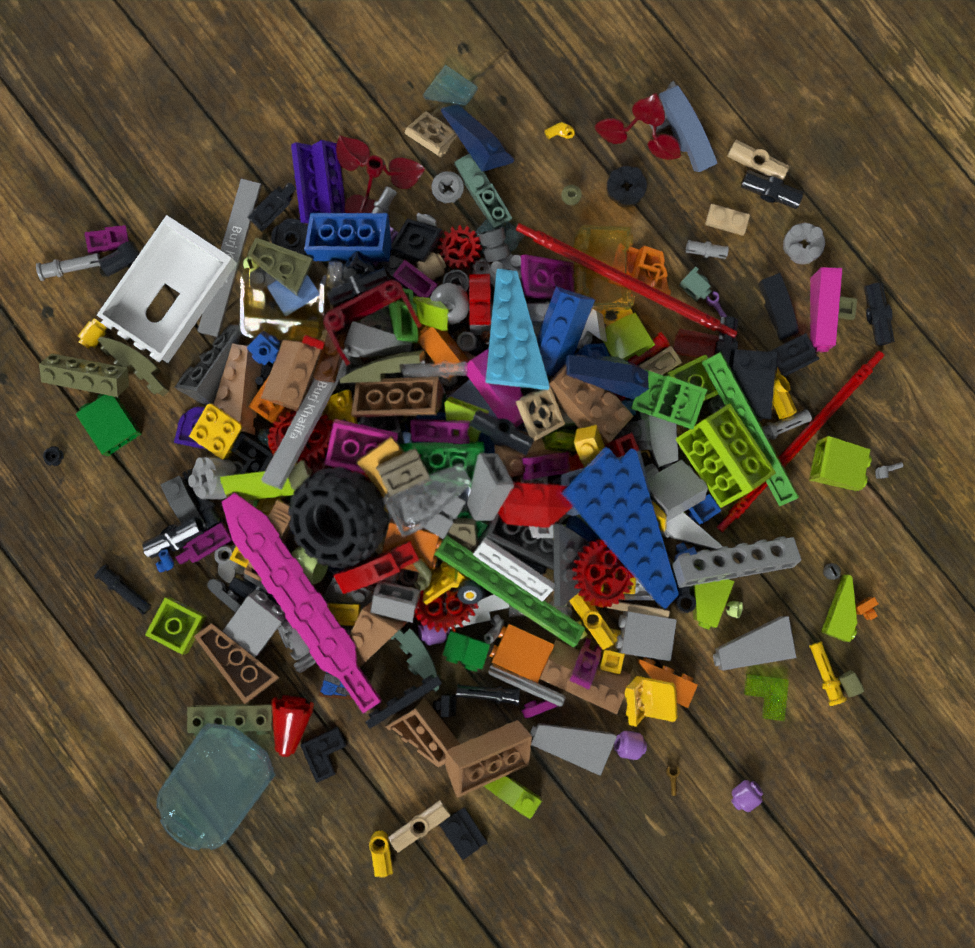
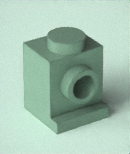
[679,267,712,302]

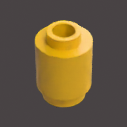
[78,318,107,349]

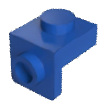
[688,494,722,525]

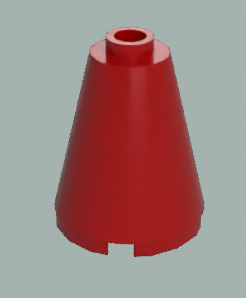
[272,695,314,757]

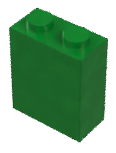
[76,394,142,456]

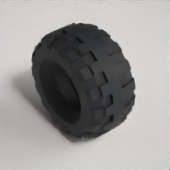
[288,467,388,568]

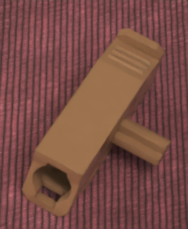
[244,498,291,581]

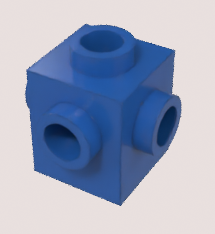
[247,331,281,365]

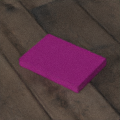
[521,254,575,300]

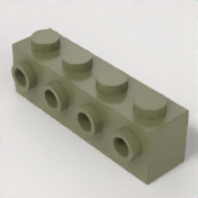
[39,353,129,397]
[187,703,273,736]

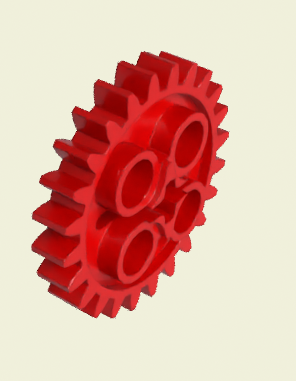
[268,410,333,467]
[572,539,634,607]
[415,587,479,633]

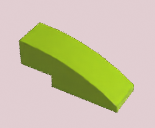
[413,297,448,330]

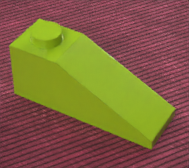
[821,575,857,642]
[484,775,542,819]

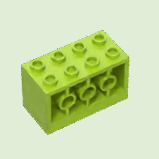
[675,403,776,508]

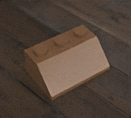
[261,340,321,411]

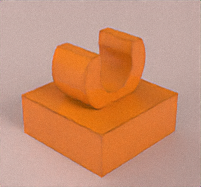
[855,597,878,621]

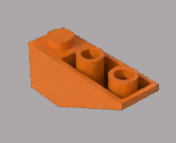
[636,657,698,708]

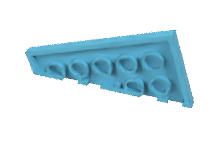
[485,269,550,390]

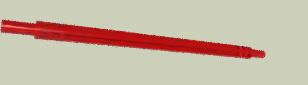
[516,223,738,339]
[716,351,884,533]

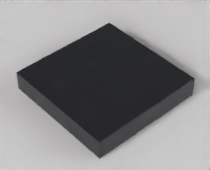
[390,218,443,263]

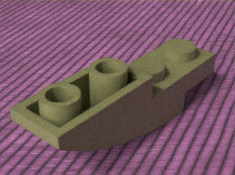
[98,337,169,396]

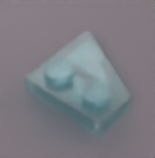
[423,65,478,106]

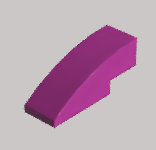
[392,260,438,298]

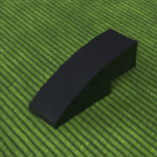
[758,273,799,340]

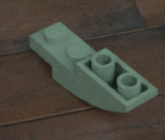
[455,154,512,229]
[391,628,440,691]

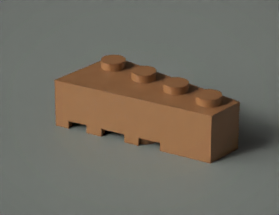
[214,343,262,435]

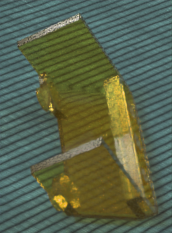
[240,268,327,342]

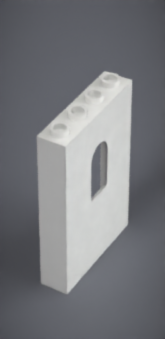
[97,215,237,363]

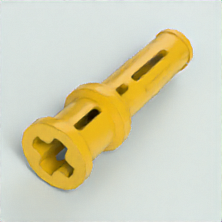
[809,641,847,706]

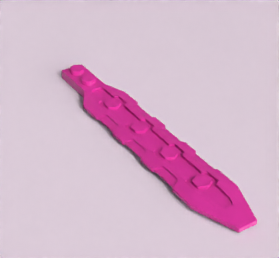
[222,493,382,713]

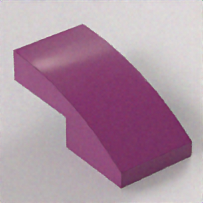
[85,225,128,254]

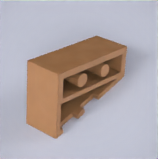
[349,602,407,667]
[385,697,461,767]

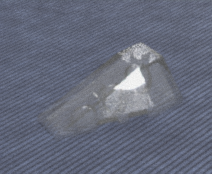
[383,464,471,537]

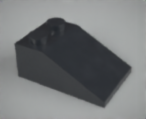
[733,349,778,419]

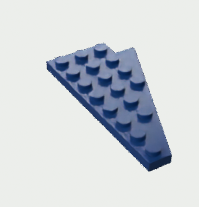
[562,448,679,609]

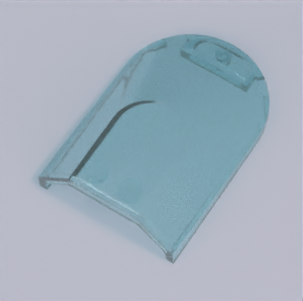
[156,723,276,850]

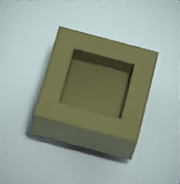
[838,296,857,320]

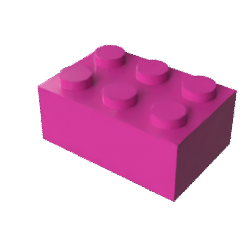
[325,419,398,473]

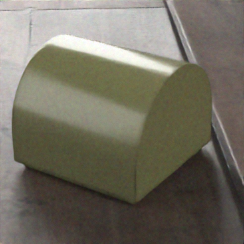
[838,670,864,697]

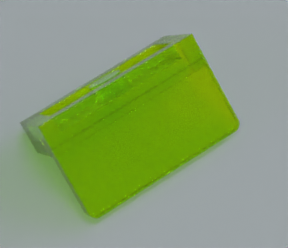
[542,426,578,453]

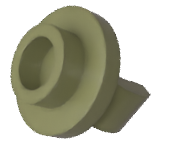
[561,185,582,206]

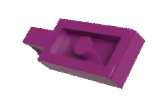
[176,522,232,564]

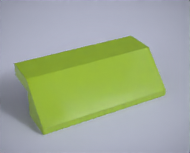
[220,471,295,501]

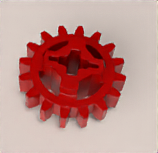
[438,225,482,270]

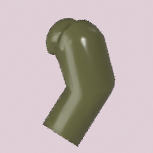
[413,557,432,590]

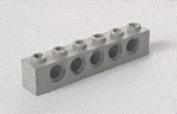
[672,536,801,588]

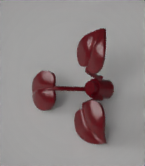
[594,93,682,160]
[336,135,425,213]

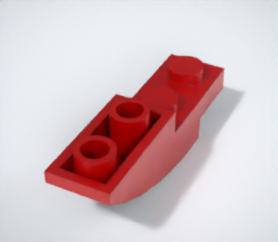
[334,540,419,594]

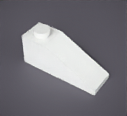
[660,512,723,550]

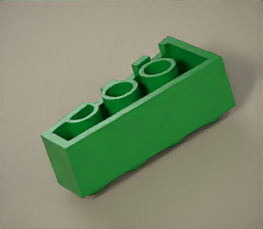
[398,442,484,488]

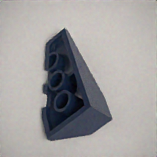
[441,104,514,172]
[566,355,649,400]

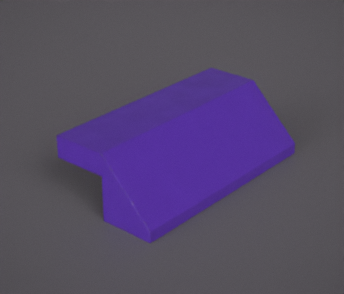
[291,140,345,224]

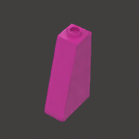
[810,267,842,352]
[462,349,530,428]

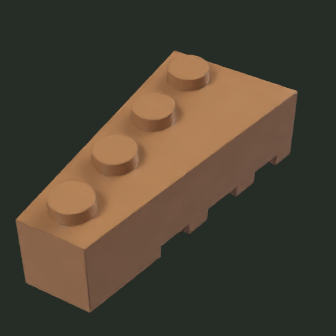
[194,623,280,704]

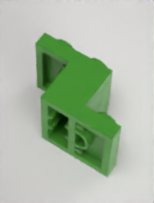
[630,369,707,430]

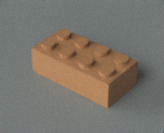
[548,363,633,445]

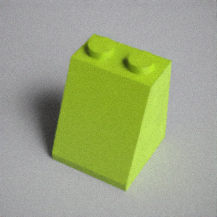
[809,436,872,491]

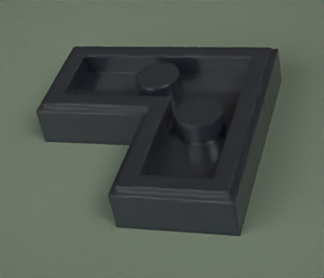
[300,726,347,783]

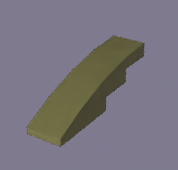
[340,351,425,383]

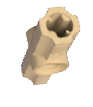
[727,140,790,180]
[388,800,451,853]

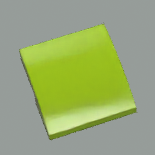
[602,313,655,360]

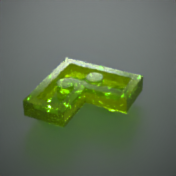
[744,674,789,721]

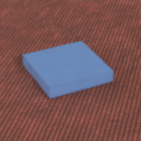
[267,275,320,316]

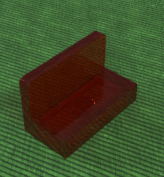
[673,329,719,358]

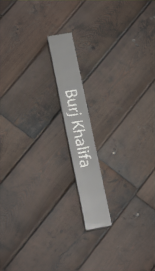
[198,179,261,337]
[261,352,352,489]

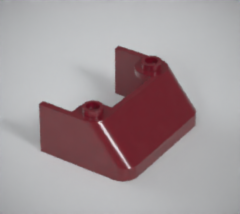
[324,280,421,365]

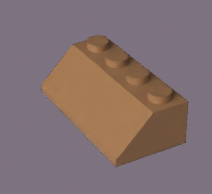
[352,376,443,417]
[540,640,631,714]
[445,720,532,797]

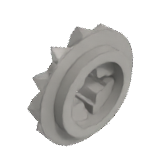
[432,172,464,204]

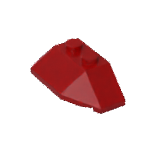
[497,481,573,528]

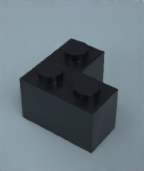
[231,433,274,474]

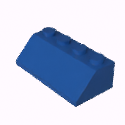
[304,213,392,262]
[536,286,595,376]

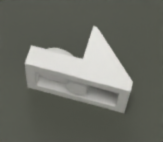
[577,309,607,349]

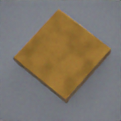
[357,436,405,496]

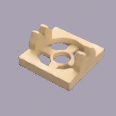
[404,112,457,157]
[516,387,565,441]

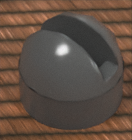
[823,563,841,580]

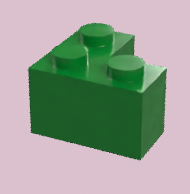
[443,631,490,672]

